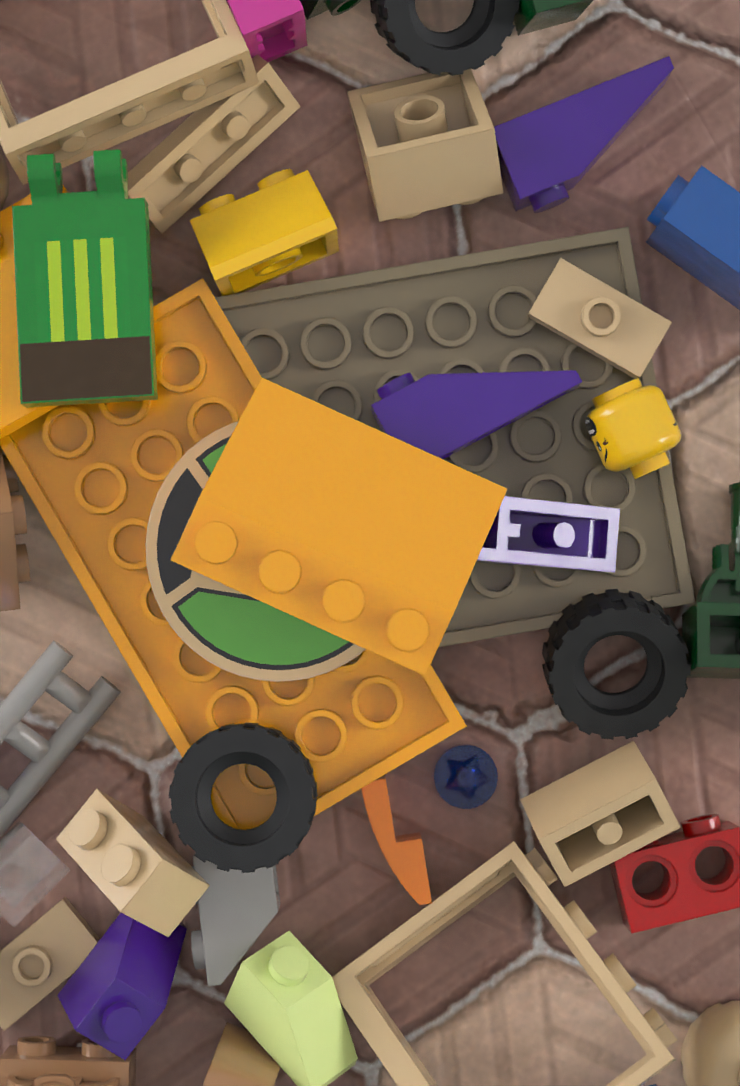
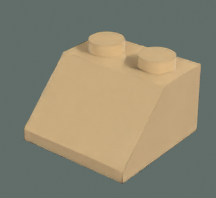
[347,68,503,222]

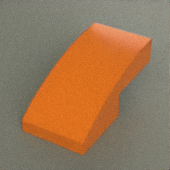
[361,775,432,905]

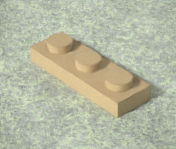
[128,55,301,234]

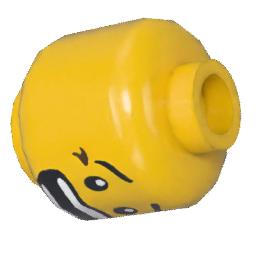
[585,378,681,479]

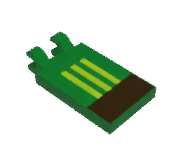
[12,149,158,408]

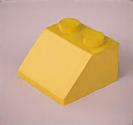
[189,169,339,296]

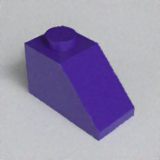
[57,913,187,1060]

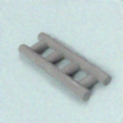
[0,641,121,838]

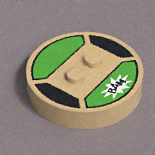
[145,421,366,682]

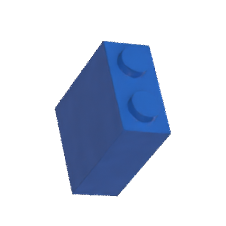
[645,165,740,310]

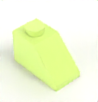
[224,931,358,1086]

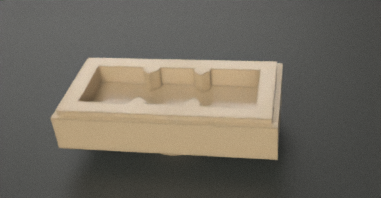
[527,258,672,379]
[0,896,100,1031]

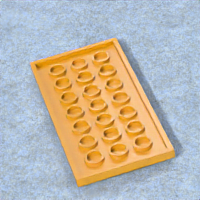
[0,278,467,830]

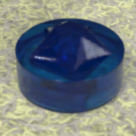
[434,744,498,809]

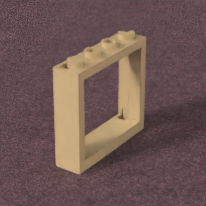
[0,0,259,185]
[332,841,677,1086]

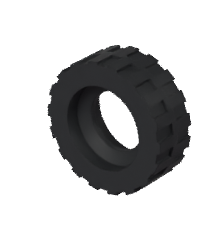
[370,0,520,76]
[542,589,691,740]
[169,722,317,873]

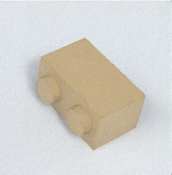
[520,741,681,887]
[56,789,210,937]

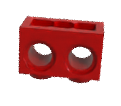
[609,814,740,934]

